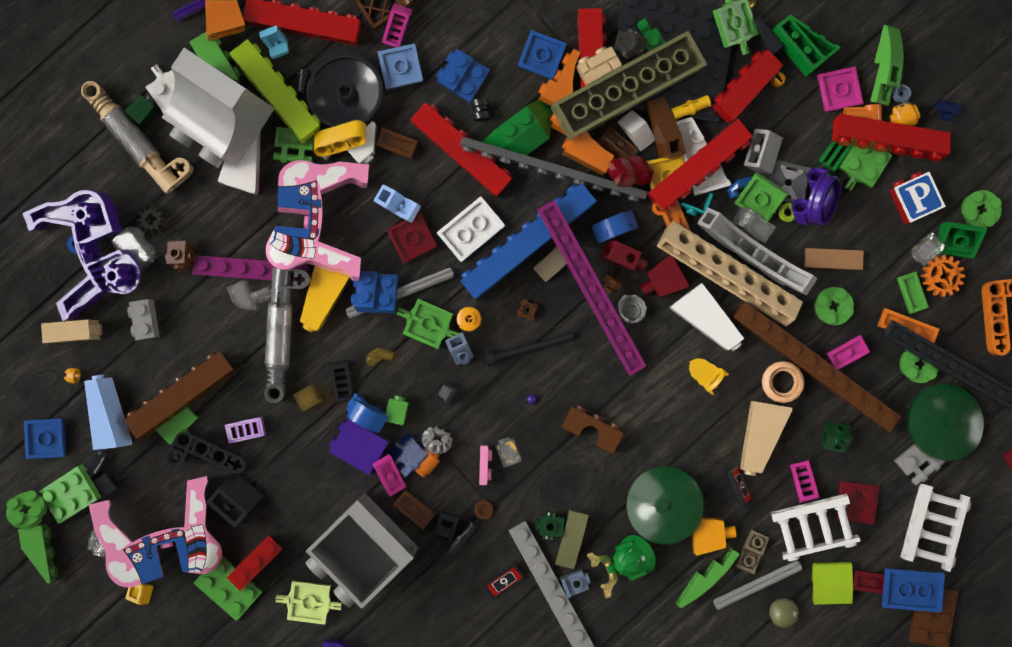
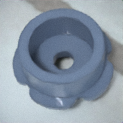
[892,84,911,103]

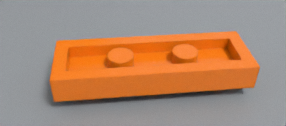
[877,308,939,343]

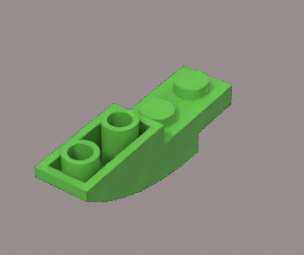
[870,25,903,106]

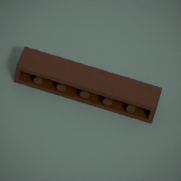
[123,351,236,441]

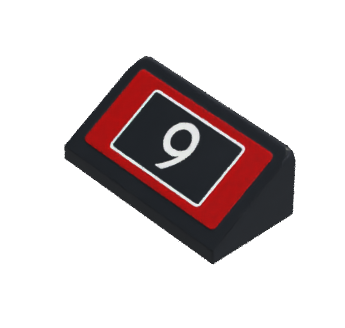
[725,466,752,507]
[483,562,526,599]

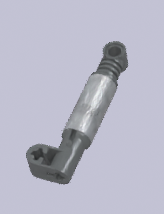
[264,267,312,403]

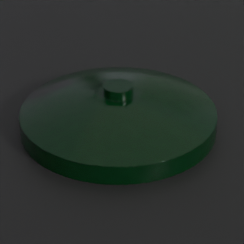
[907,384,984,461]
[627,466,704,544]

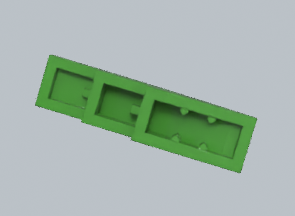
[676,547,740,608]

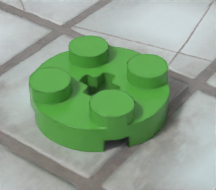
[961,190,1002,227]
[814,287,854,325]
[900,351,939,383]
[6,490,47,530]

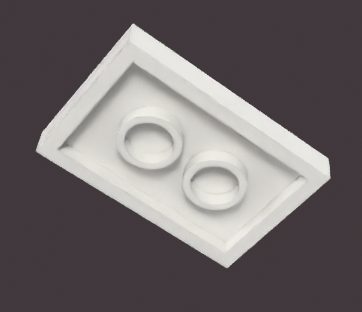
[437,196,505,262]

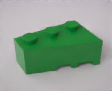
[772,15,841,77]

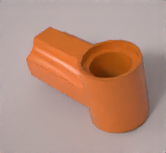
[843,104,882,121]

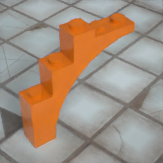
[538,49,614,175]

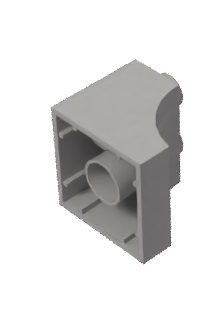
[162,48,274,168]

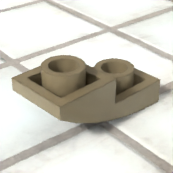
[533,246,566,282]
[735,530,769,575]

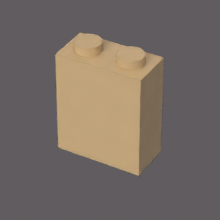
[41,320,102,343]

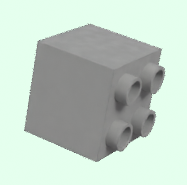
[306,493,418,609]

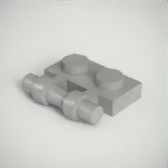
[894,444,946,486]

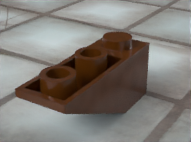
[646,96,686,159]

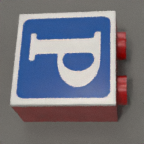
[889,171,946,224]

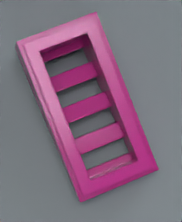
[382,4,412,47]
[790,460,820,504]

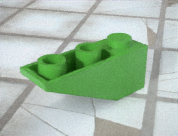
[190,32,242,84]
[18,523,58,583]

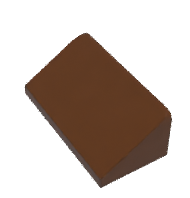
[597,126,639,159]

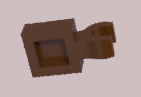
[602,272,623,294]

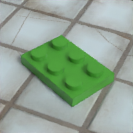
[39,464,102,524]
[194,555,263,621]

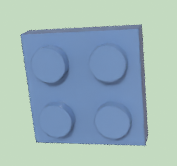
[378,43,423,90]

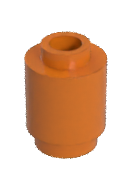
[413,449,440,478]

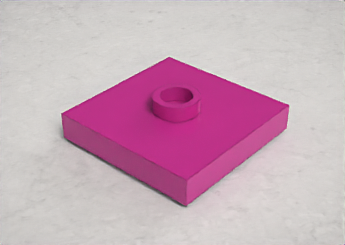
[817,66,864,112]

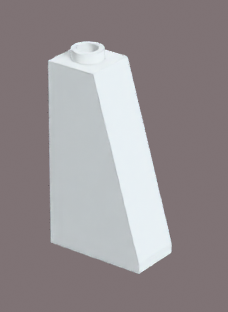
[218,131,261,195]
[670,283,744,351]

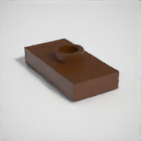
[376,127,418,160]

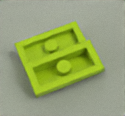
[812,562,853,605]

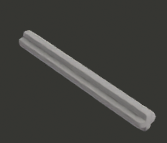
[713,560,802,610]

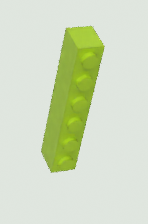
[229,39,321,145]

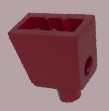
[599,241,648,271]
[640,255,689,297]

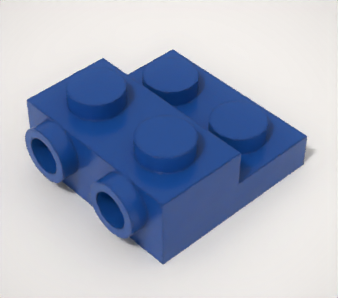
[436,49,490,103]
[351,271,399,313]

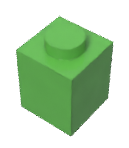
[386,395,409,425]

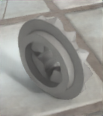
[422,426,453,454]

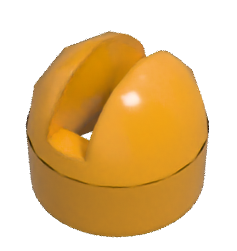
[769,71,785,88]
[64,368,81,384]

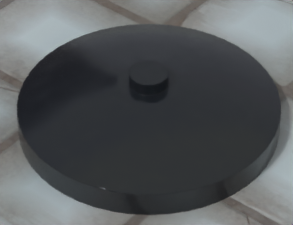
[306,54,384,128]

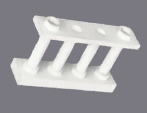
[900,483,971,572]
[771,493,860,561]

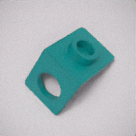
[680,193,713,216]

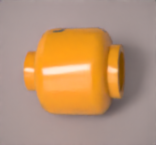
[889,102,920,126]
[457,306,482,332]

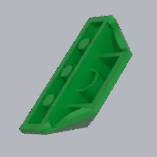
[482,100,553,160]

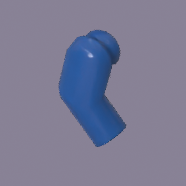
[727,177,752,198]

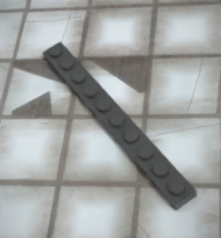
[459,137,647,202]

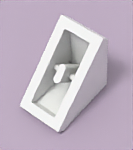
[617,110,655,151]

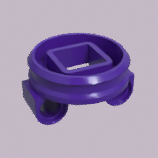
[791,168,841,226]

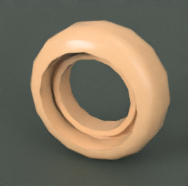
[762,361,805,403]

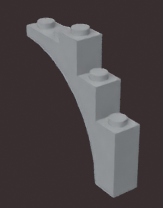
[697,208,817,295]

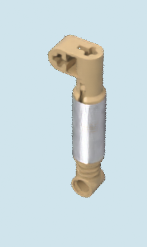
[81,81,193,194]

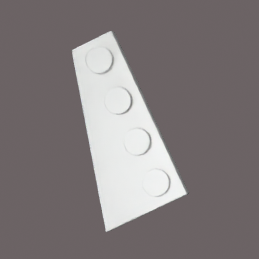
[676,117,731,196]

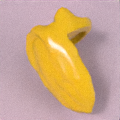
[689,358,729,395]

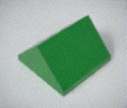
[936,222,987,259]

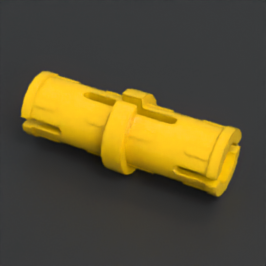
[671,95,711,120]

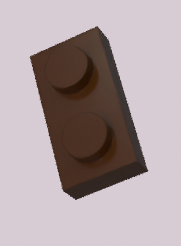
[393,490,435,529]

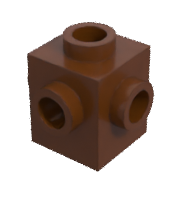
[165,241,195,271]

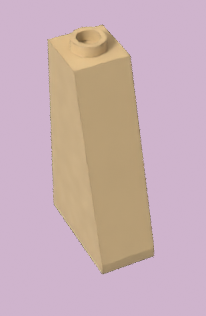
[740,401,792,476]

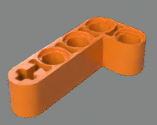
[982,279,1012,355]

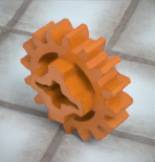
[921,255,965,297]

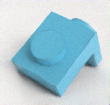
[259,25,289,59]

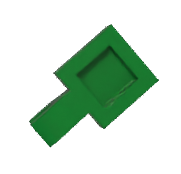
[637,19,666,53]

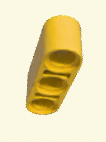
[314,120,366,157]

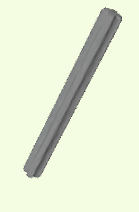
[346,268,454,318]

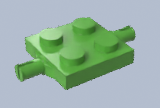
[713,0,758,55]
[839,146,892,191]
[396,299,459,349]

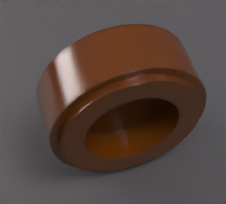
[474,500,493,519]

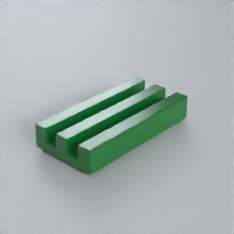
[817,141,852,172]

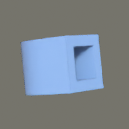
[373,185,421,223]

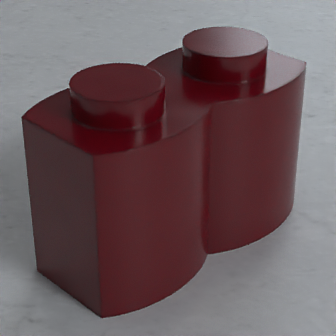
[607,156,654,187]

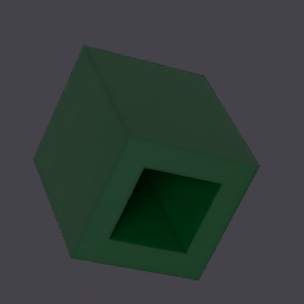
[125,94,159,127]

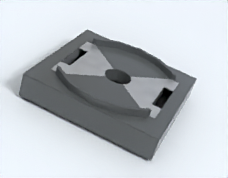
[769,160,811,203]

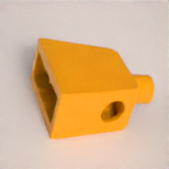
[692,517,736,555]

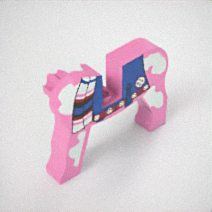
[266,160,369,281]
[89,476,222,587]

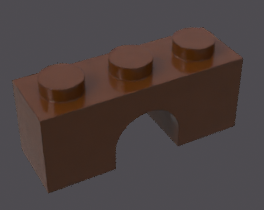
[561,405,624,454]

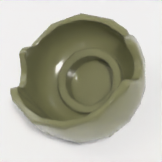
[769,598,799,628]

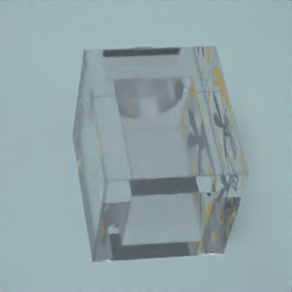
[911,232,945,266]
[496,436,522,468]

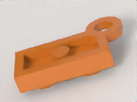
[652,200,691,232]

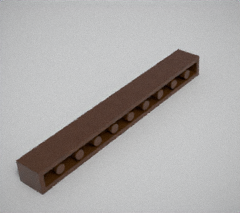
[731,302,901,432]

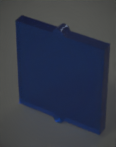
[387,433,428,478]

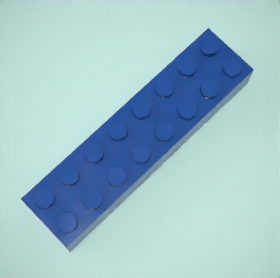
[460,183,596,300]

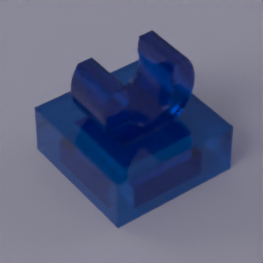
[936,100,961,122]

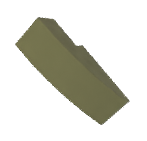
[555,509,589,569]

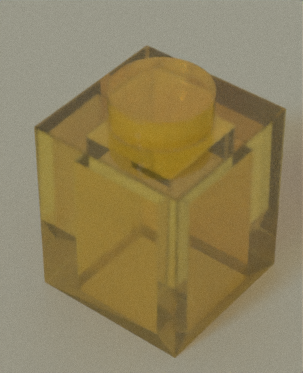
[293,385,322,412]

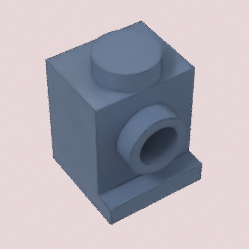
[445,332,474,365]
[560,569,591,598]

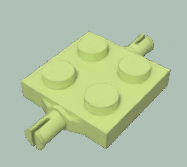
[276,580,342,625]

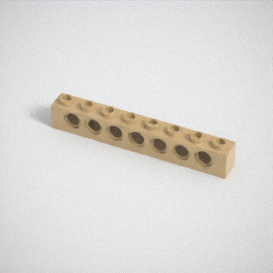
[657,221,803,327]

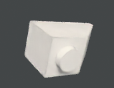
[347,121,377,164]

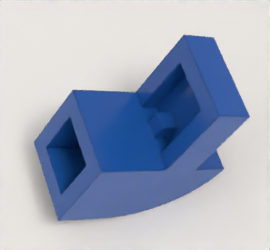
[591,210,639,244]
[346,393,388,433]

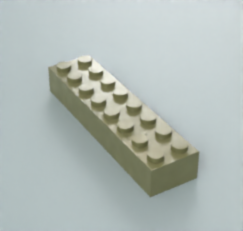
[551,31,707,142]

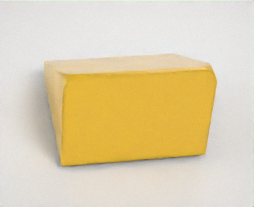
[126,583,153,605]

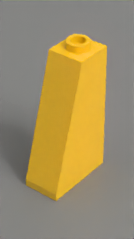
[300,266,351,333]

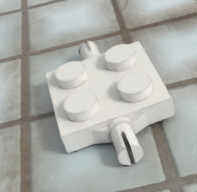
[146,64,175,113]

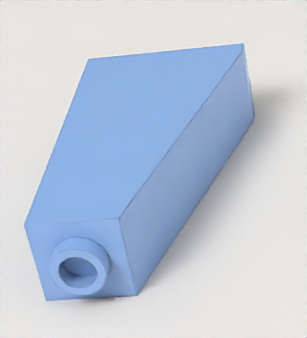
[84,375,132,450]

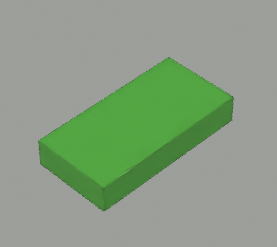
[897,272,929,314]

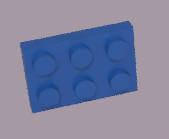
[882,568,945,613]

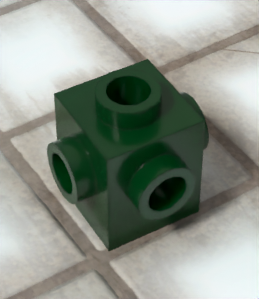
[822,422,853,452]
[536,511,564,540]

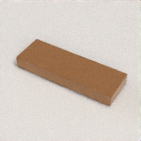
[804,248,864,270]

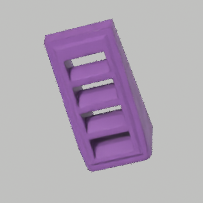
[225,416,267,444]

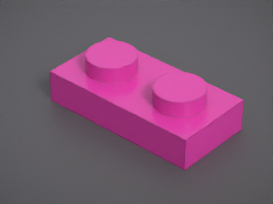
[826,335,870,370]
[372,454,406,497]

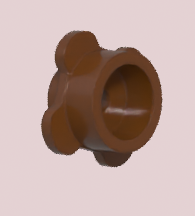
[517,299,539,321]

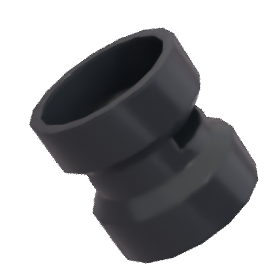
[471,99,492,121]

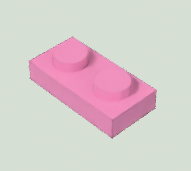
[479,445,492,485]

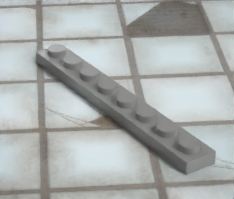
[509,521,594,647]

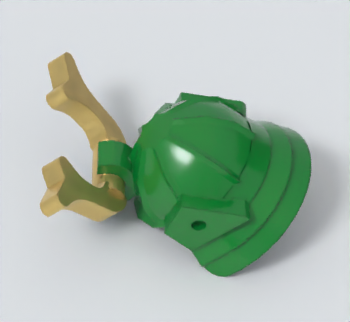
[587,535,655,598]

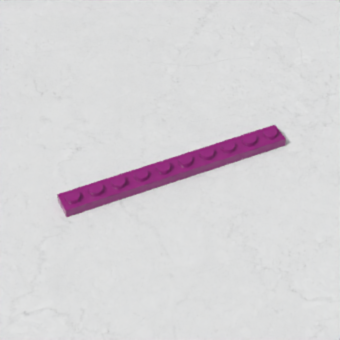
[537,200,646,376]

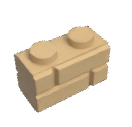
[577,46,622,85]

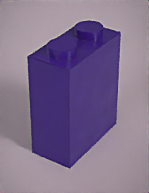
[329,419,390,475]

